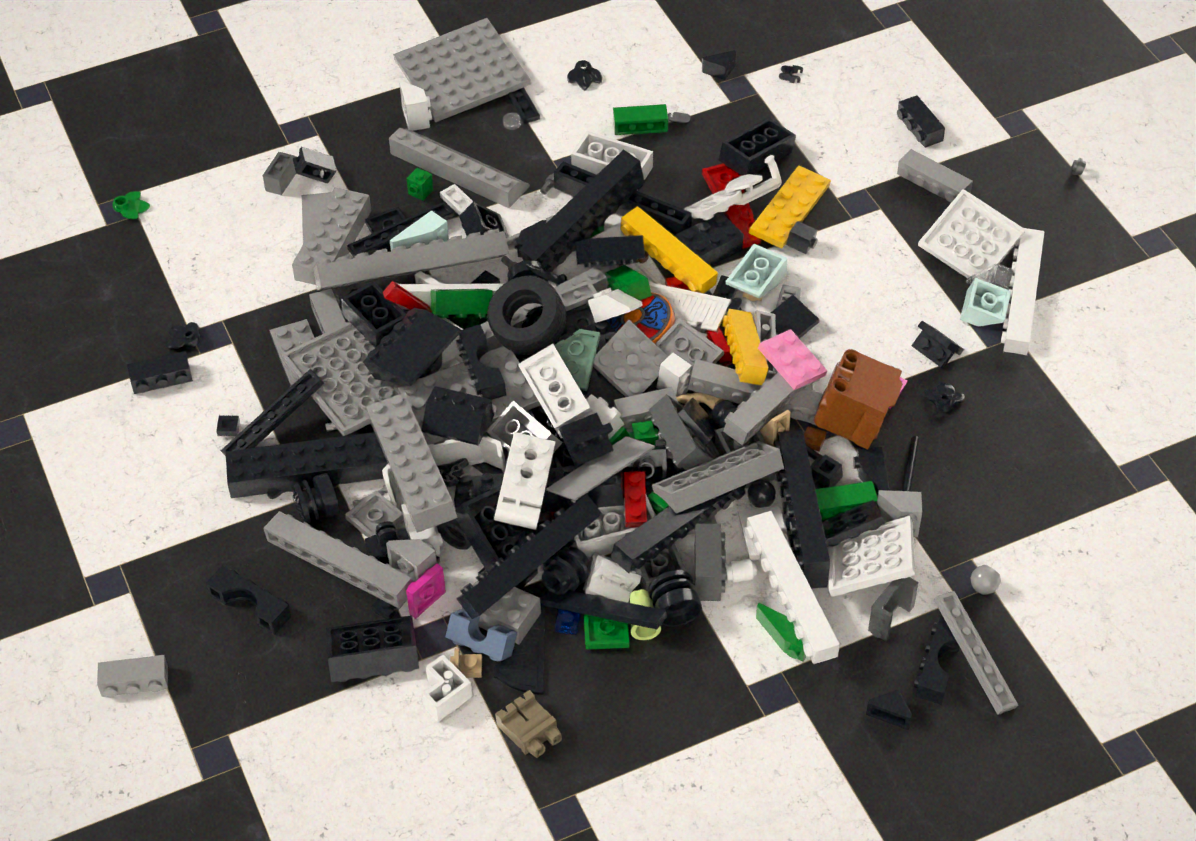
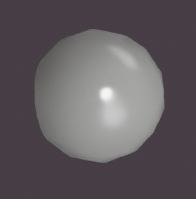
[970,565,1001,595]

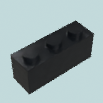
[897,95,945,148]
[127,351,193,394]

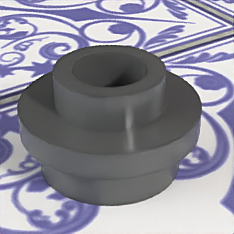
[1071,158,1086,176]

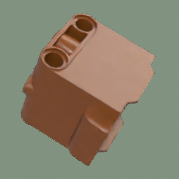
[814,349,903,449]

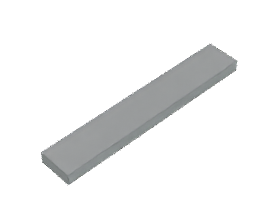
[934,591,1018,715]

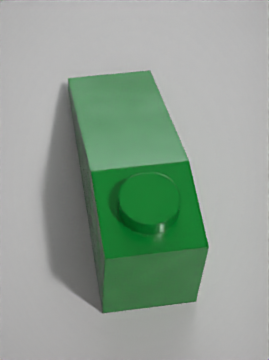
[756,603,806,662]

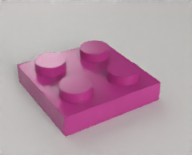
[406,563,446,619]

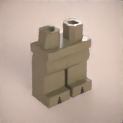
[495,690,562,758]

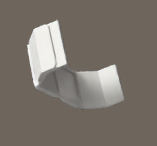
[382,437,506,508]

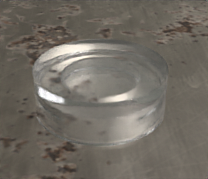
[503,113,521,130]

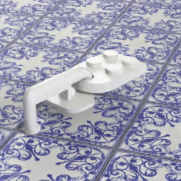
[684,155,782,220]

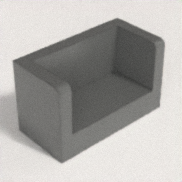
[262,151,296,195]

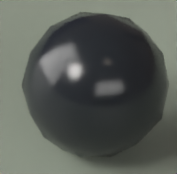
[747,479,776,508]

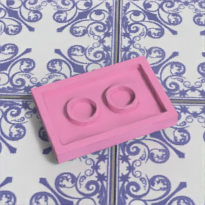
[758,329,827,390]

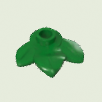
[113,191,150,219]

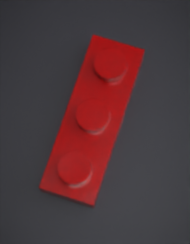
[624,472,647,527]

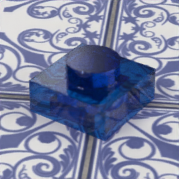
[555,609,580,635]

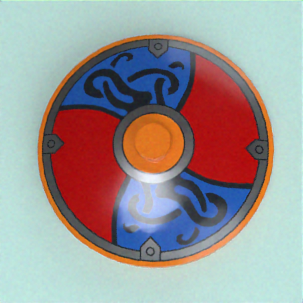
[606,292,675,344]

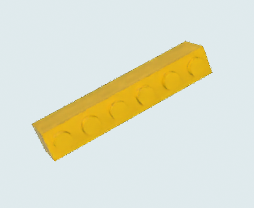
[620,206,718,294]
[722,309,769,386]

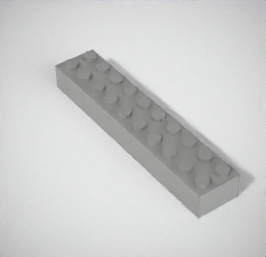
[313,229,509,291]

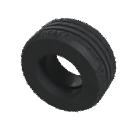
[487,276,567,355]

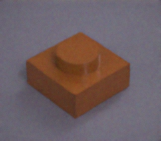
[804,426,827,452]

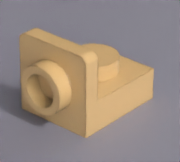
[450,648,482,678]

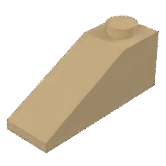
[759,410,791,447]

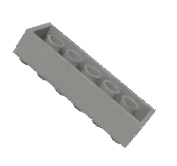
[292,187,371,285]

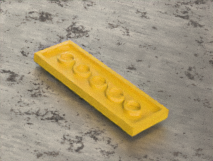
[749,165,831,249]

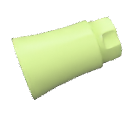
[630,589,661,640]

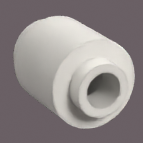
[725,559,757,583]

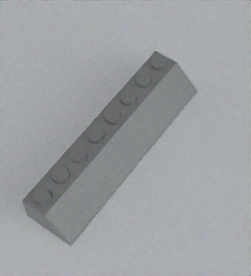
[389,128,530,208]

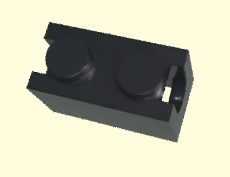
[293,146,337,184]

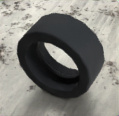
[437,519,471,550]

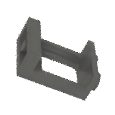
[868,577,919,641]

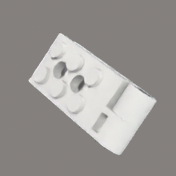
[518,344,594,438]
[494,432,555,530]

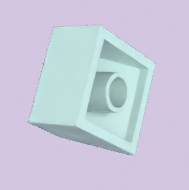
[960,278,1011,326]

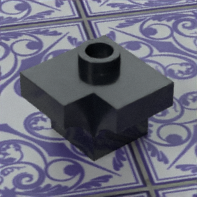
[810,454,843,489]

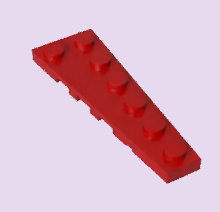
[702,164,761,248]

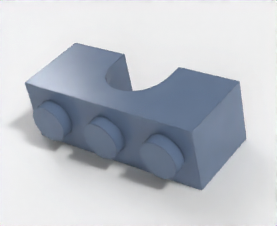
[445,609,517,661]

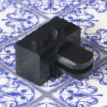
[365,521,410,564]

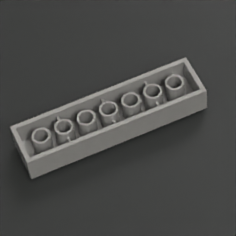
[366,393,457,533]

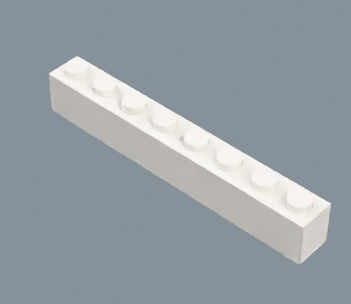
[1001,228,1044,355]
[745,511,840,664]

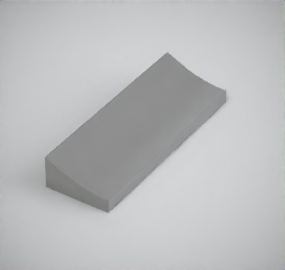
[652,441,784,514]

